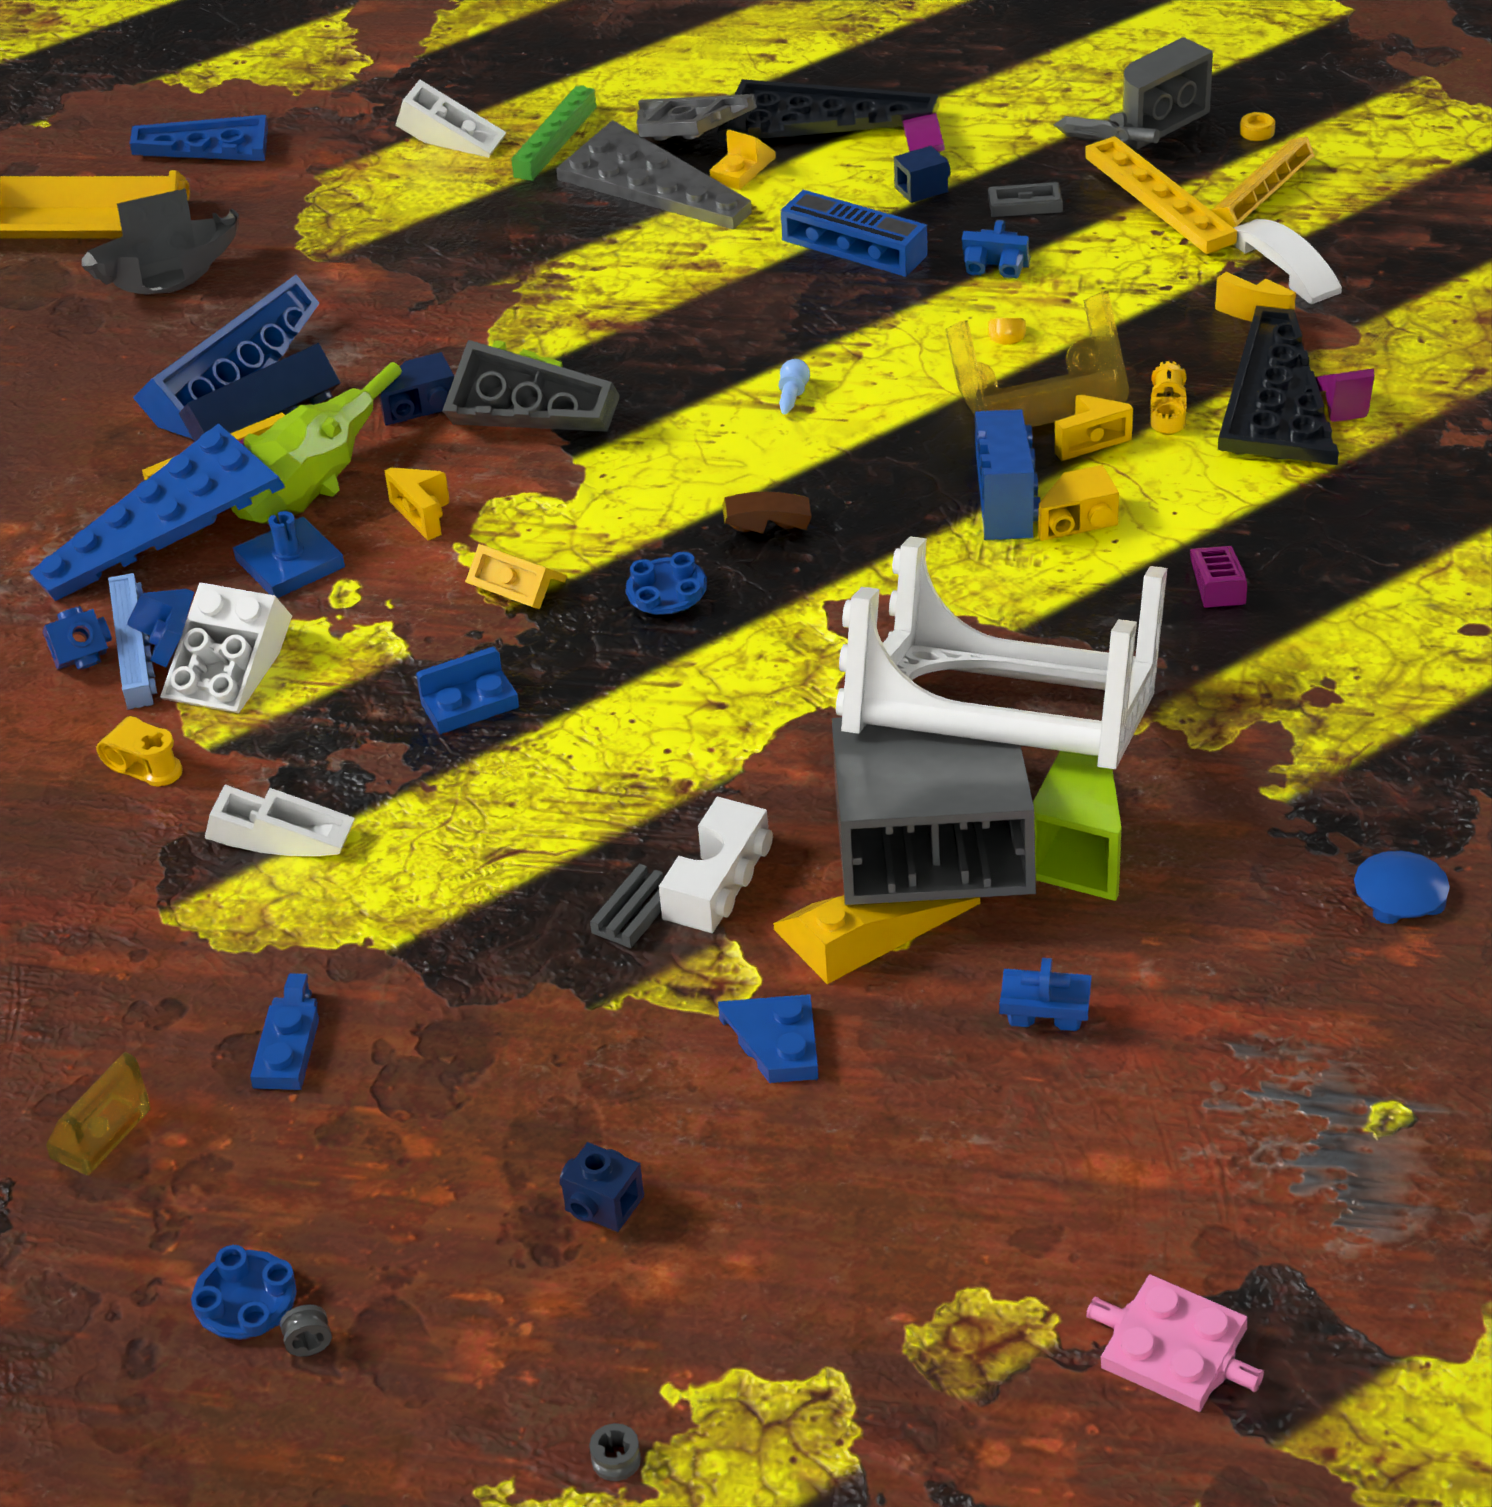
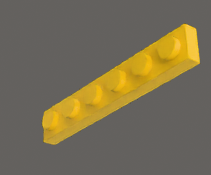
[1085,136,1237,254]

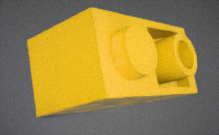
[1038,465,1119,541]

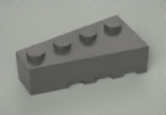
[442,340,620,431]

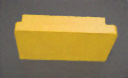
[465,544,568,609]

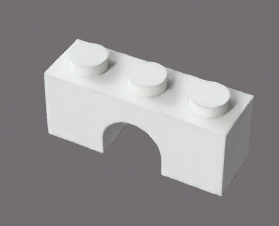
[659,796,773,934]

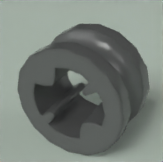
[280,1305,332,1356]
[589,1423,641,1481]

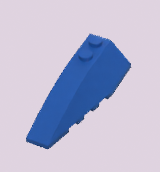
[133,275,319,439]

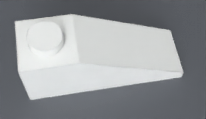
[396,79,506,158]

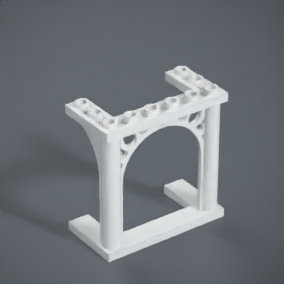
[836,536,1168,769]

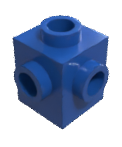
[43,606,112,670]

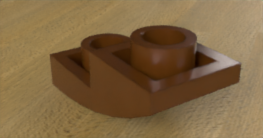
[722,492,812,533]

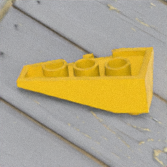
[774,895,980,984]

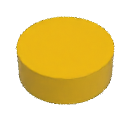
[1240,112,1275,141]

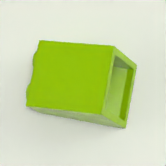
[1033,751,1122,901]

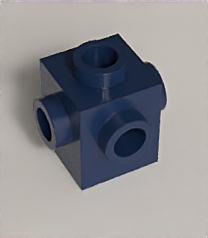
[560,1142,644,1232]

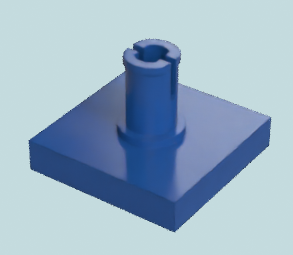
[233,511,345,598]

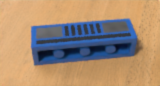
[781,190,928,277]

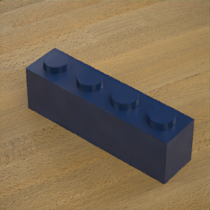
[179,343,341,442]

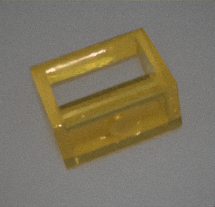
[46,1052,151,1176]

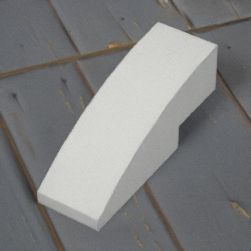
[205,785,355,856]

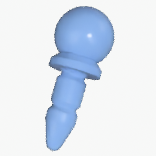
[778,359,810,415]

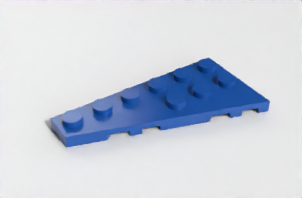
[30,423,285,601]

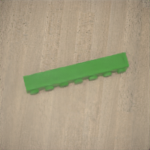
[511,85,597,181]

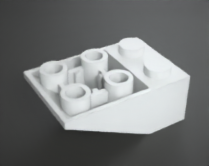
[160,582,292,714]

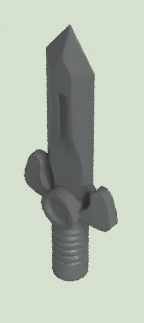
[1054,112,1160,146]

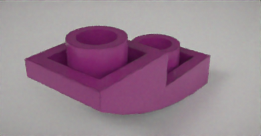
[902,113,945,152]

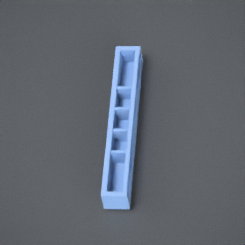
[108,573,157,710]

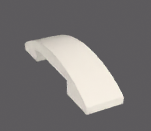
[1233,219,1342,305]

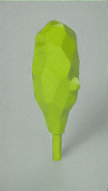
[231,362,402,524]

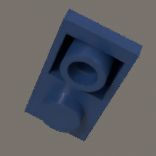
[379,352,454,425]

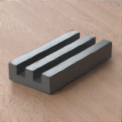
[988,182,1063,217]
[590,863,664,948]

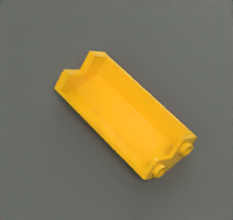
[0,170,190,238]

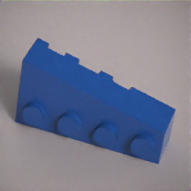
[975,409,1041,540]

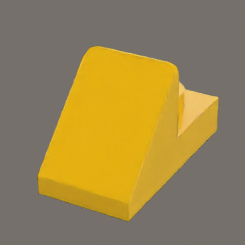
[709,130,776,190]
[1055,395,1133,461]
[385,467,450,541]

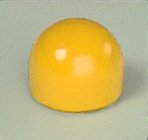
[988,318,1026,345]

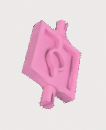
[1086,1274,1264,1412]

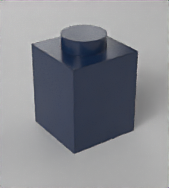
[894,146,951,203]

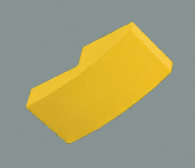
[1215,272,1296,322]

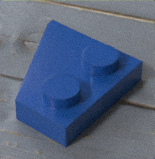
[718,994,818,1083]

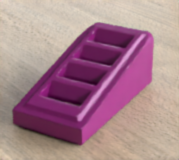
[1190,546,1247,608]

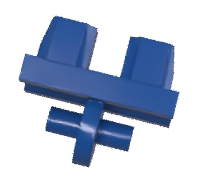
[962,220,1030,279]
[999,958,1092,1031]

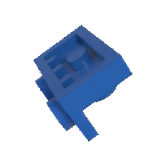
[416,647,519,735]

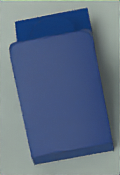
[127,589,194,667]

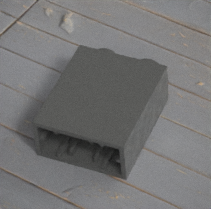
[832,707,1036,905]

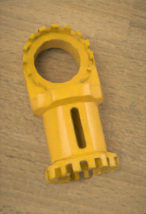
[1150,361,1187,434]

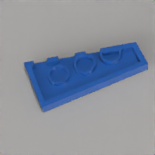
[130,115,268,161]

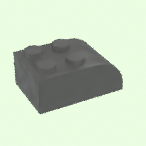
[1123,37,1213,150]

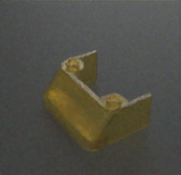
[945,291,1129,427]

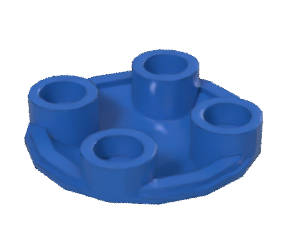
[626,552,707,615]
[1354,851,1450,924]
[191,1245,297,1340]

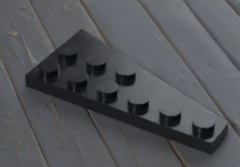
[717,79,939,143]
[1218,306,1339,465]

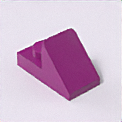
[1315,368,1375,422]

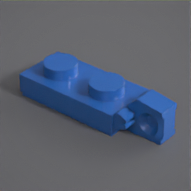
[250,973,319,1090]

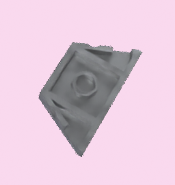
[637,94,757,140]

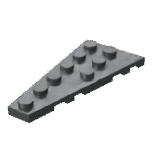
[556,120,752,230]

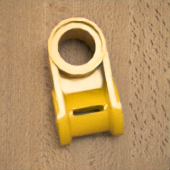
[96,716,183,787]

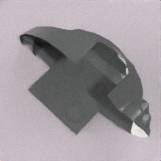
[82,189,239,295]

